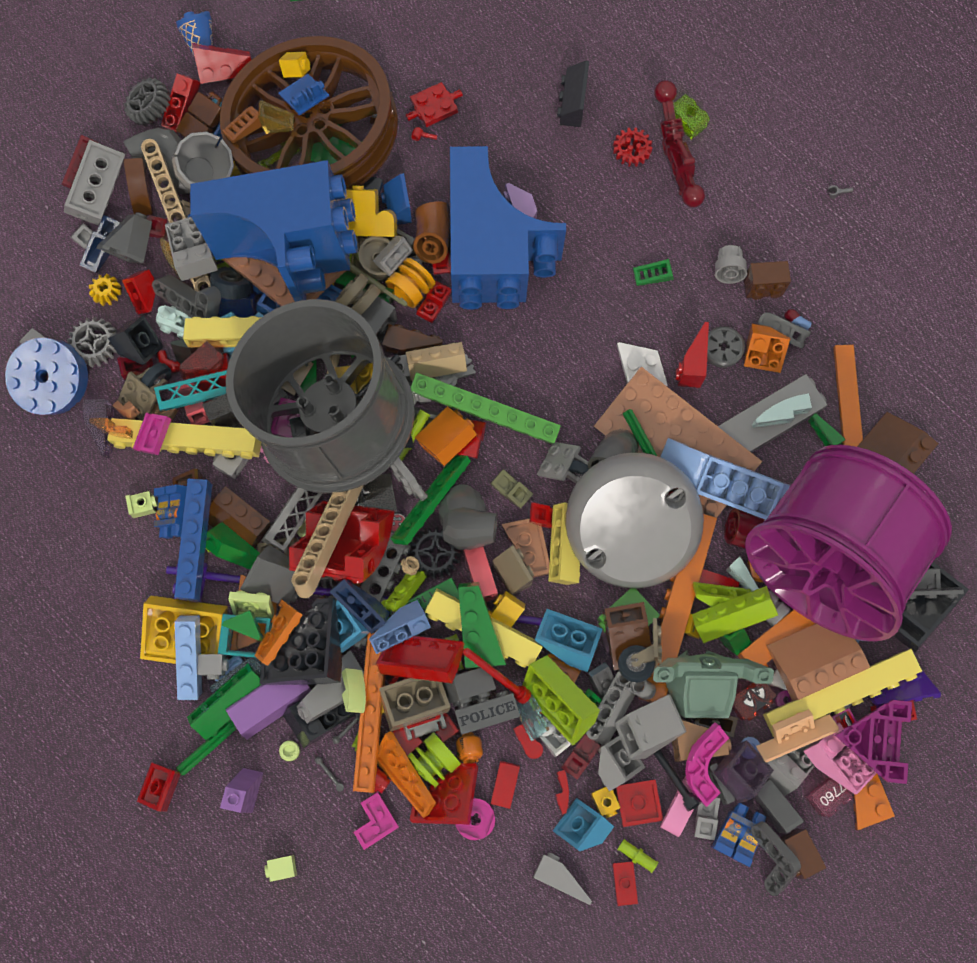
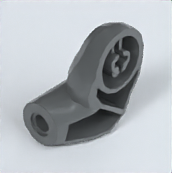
[123,128,190,194]
[439,484,497,550]

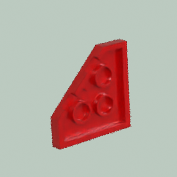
[410,763,478,825]

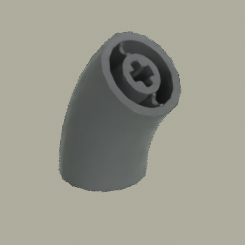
[588,429,639,469]

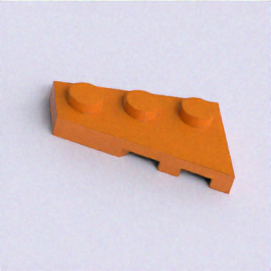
[254,599,302,666]
[854,773,895,830]

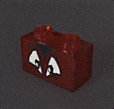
[732,682,776,721]

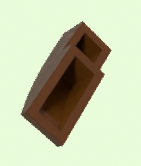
[123,158,153,215]

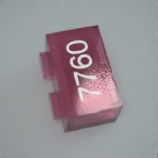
[805,777,854,817]

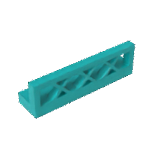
[154,370,227,412]

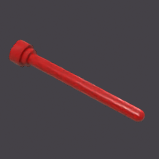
[463,648,531,704]

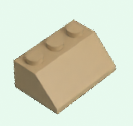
[406,342,467,381]

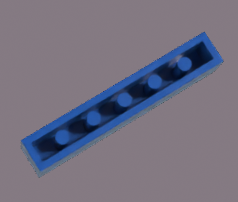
[174,479,212,601]

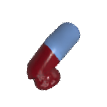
[784,309,811,330]

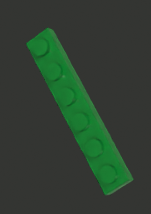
[390,455,471,545]

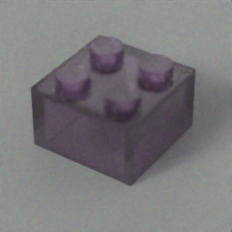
[713,740,774,803]

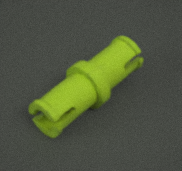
[617,839,659,873]

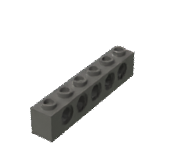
[353,532,411,649]

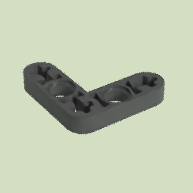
[751,821,801,896]

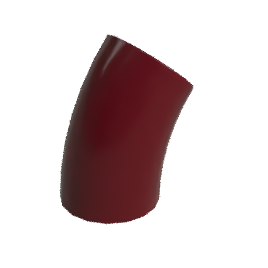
[724,508,765,549]

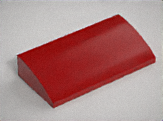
[376,636,464,683]

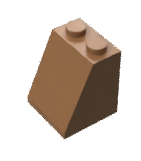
[672,720,731,762]

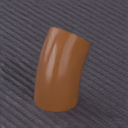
[413,201,451,264]

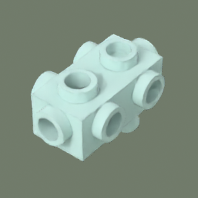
[156,305,191,339]

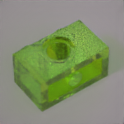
[673,94,710,140]

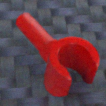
[411,127,437,141]

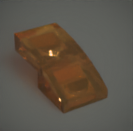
[89,418,133,439]

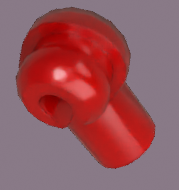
[157,350,181,373]

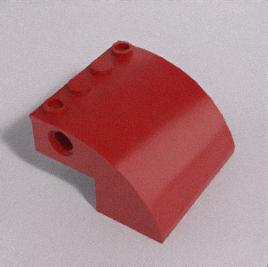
[289,501,394,583]

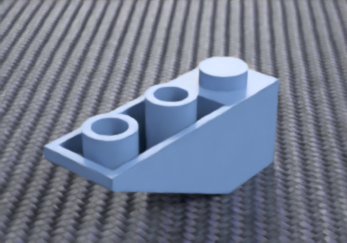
[369,600,431,654]

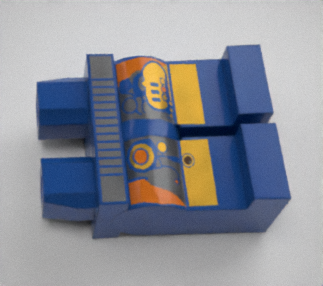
[154,485,187,539]
[711,803,766,867]

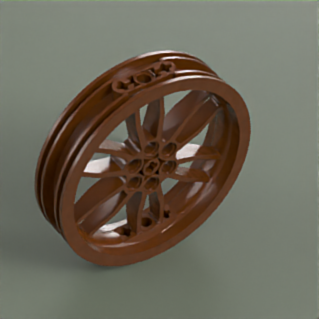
[220,36,398,189]

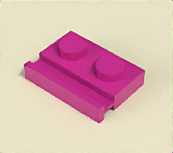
[133,413,171,455]

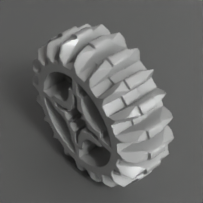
[67,317,117,368]

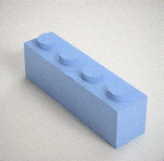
[175,615,202,700]

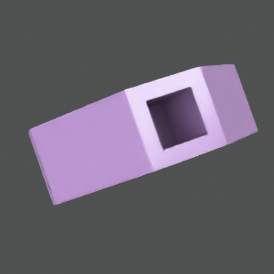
[503,183,537,219]

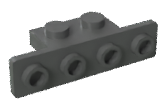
[909,568,964,599]

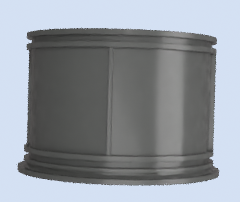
[226,299,415,493]

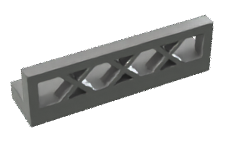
[261,487,322,552]

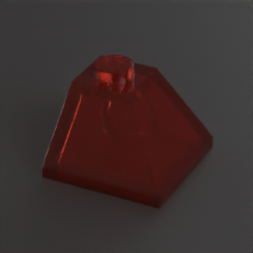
[179,341,224,380]

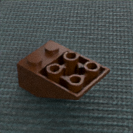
[602,602,651,670]

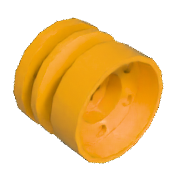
[385,258,435,308]

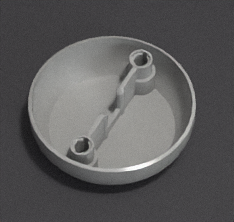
[565,453,704,589]

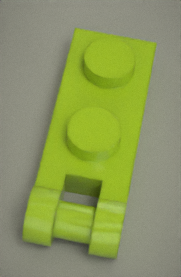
[381,571,426,612]

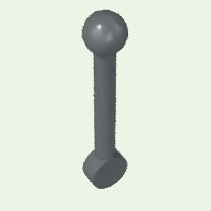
[332,713,360,744]
[315,756,344,792]

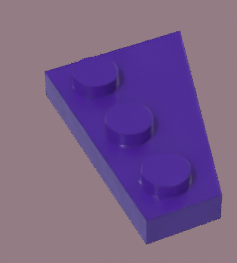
[868,669,941,708]

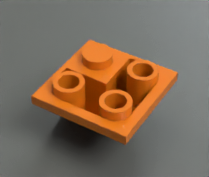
[744,324,790,373]

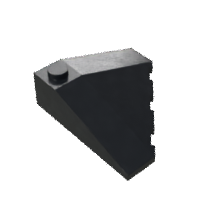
[260,597,342,685]

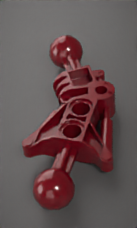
[654,80,705,208]

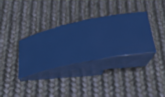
[80,215,121,273]

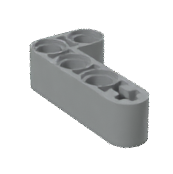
[586,671,656,745]

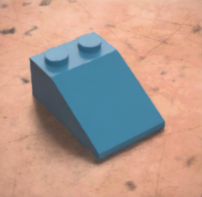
[336,600,369,653]
[535,609,603,672]

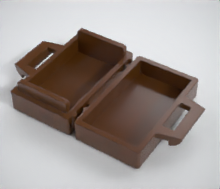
[176,92,222,140]

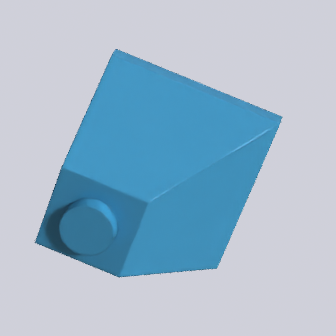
[553,798,614,851]

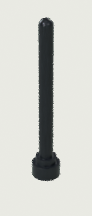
[653,750,701,812]

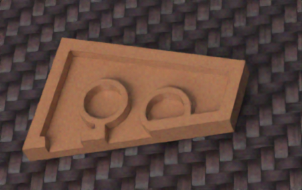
[501,519,550,578]

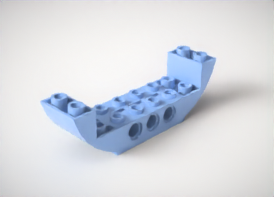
[661,438,791,520]

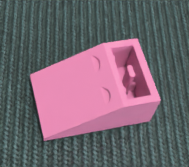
[804,723,876,795]

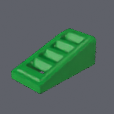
[633,259,674,286]
[808,413,845,446]

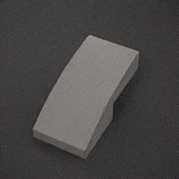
[694,796,720,840]

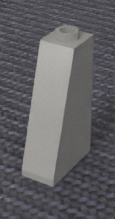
[297,651,364,724]

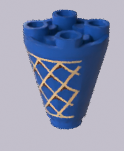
[176,11,213,55]

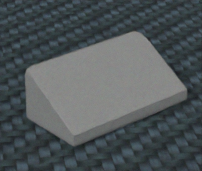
[373,236,413,276]

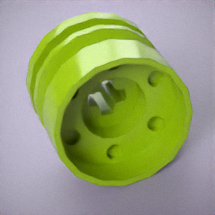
[408,732,461,787]

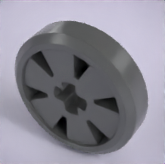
[707,326,745,368]

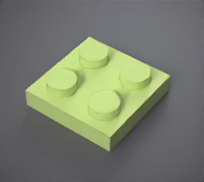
[228,591,274,619]

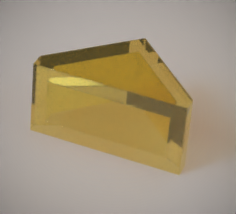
[258,100,294,134]

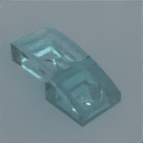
[517,694,550,741]

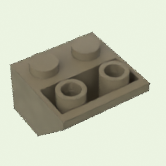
[492,545,534,596]

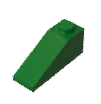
[206,522,260,570]

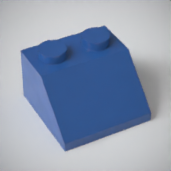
[381,173,412,225]

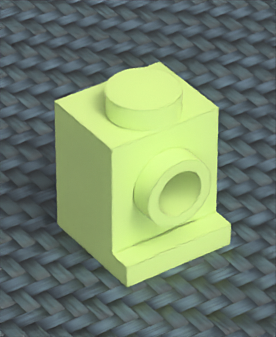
[125,491,158,518]

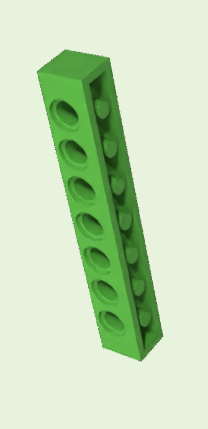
[410,372,561,444]

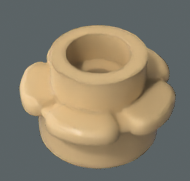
[401,556,419,575]

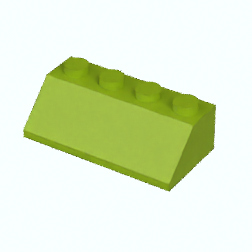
[522,655,600,746]

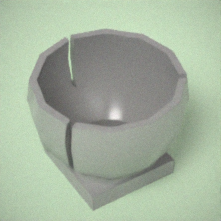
[172,132,234,190]

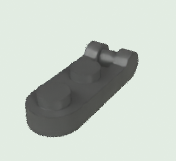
[758,312,811,349]

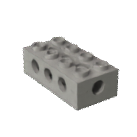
[64,140,125,226]

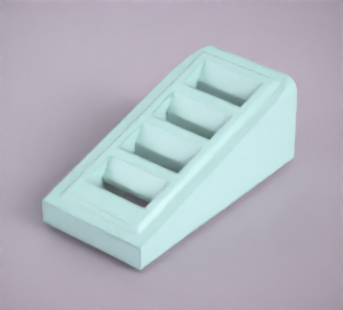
[726,557,759,592]

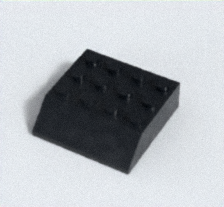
[894,562,969,653]

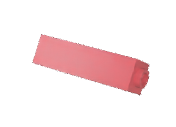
[463,547,498,602]

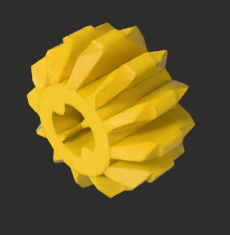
[89,273,121,306]

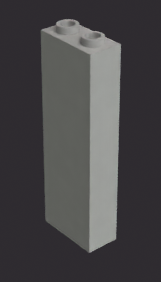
[718,374,827,453]

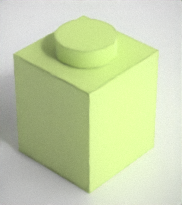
[265,855,297,882]

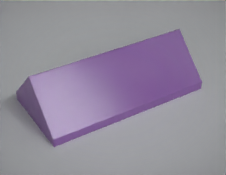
[225,684,312,740]

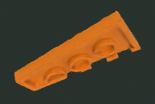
[377,731,436,818]

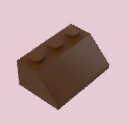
[208,486,272,548]

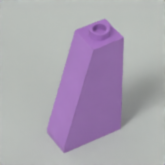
[220,768,263,813]

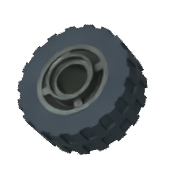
[210,267,252,300]

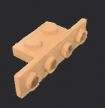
[756,709,839,762]

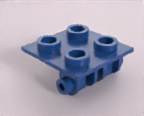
[278,74,329,115]

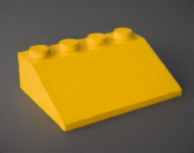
[140,596,228,664]

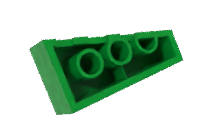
[458,582,506,668]

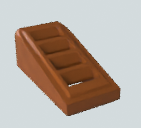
[222,106,264,143]

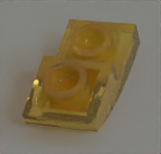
[160,237,180,278]

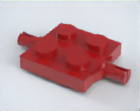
[405,82,463,127]

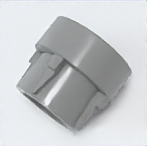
[715,245,747,284]

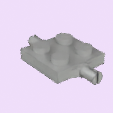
[390,457,428,501]

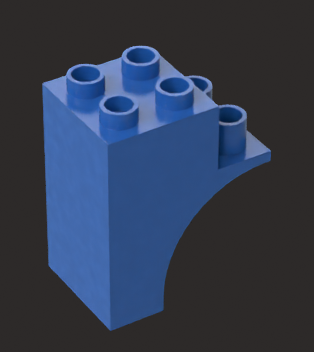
[450,146,566,310]
[190,160,358,302]

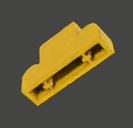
[345,185,397,237]

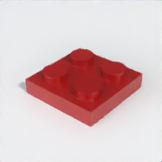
[616,779,663,827]

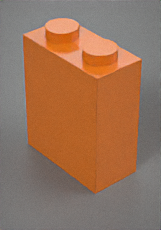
[414,406,477,466]

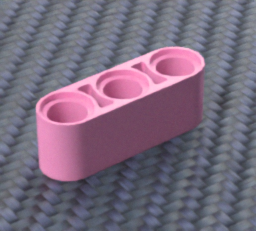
[660,776,695,837]

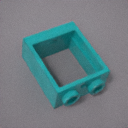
[218,614,273,658]

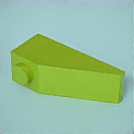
[693,582,751,607]

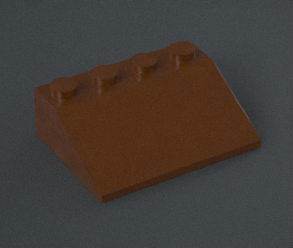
[857,412,939,474]

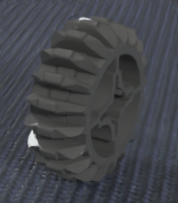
[124,77,171,126]

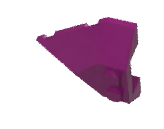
[835,700,912,784]

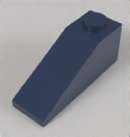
[330,578,390,634]

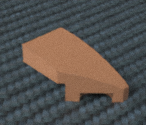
[112,400,140,420]

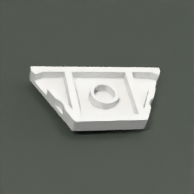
[616,343,668,386]

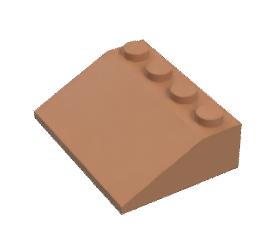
[767,624,871,701]

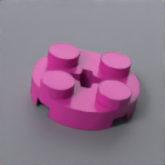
[456,798,495,840]

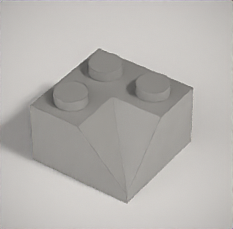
[597,736,645,792]

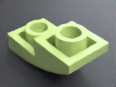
[342,668,366,713]

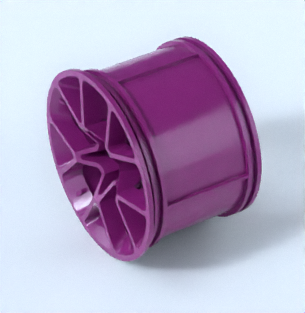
[745,445,952,641]

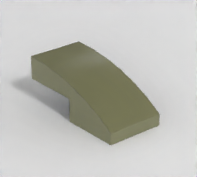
[490,469,533,508]

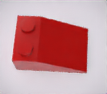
[675,322,709,388]

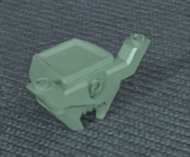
[653,650,774,718]

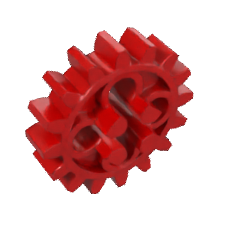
[613,127,653,167]

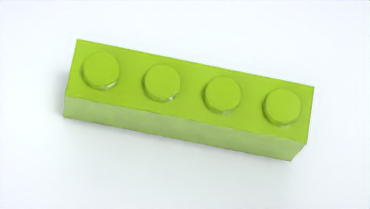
[692,586,778,643]

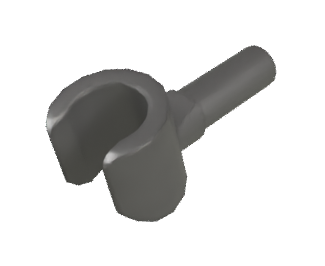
[828,185,853,199]

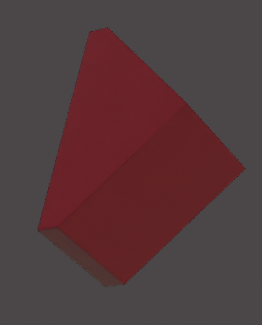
[117,357,153,381]

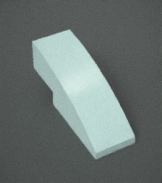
[752,393,812,428]

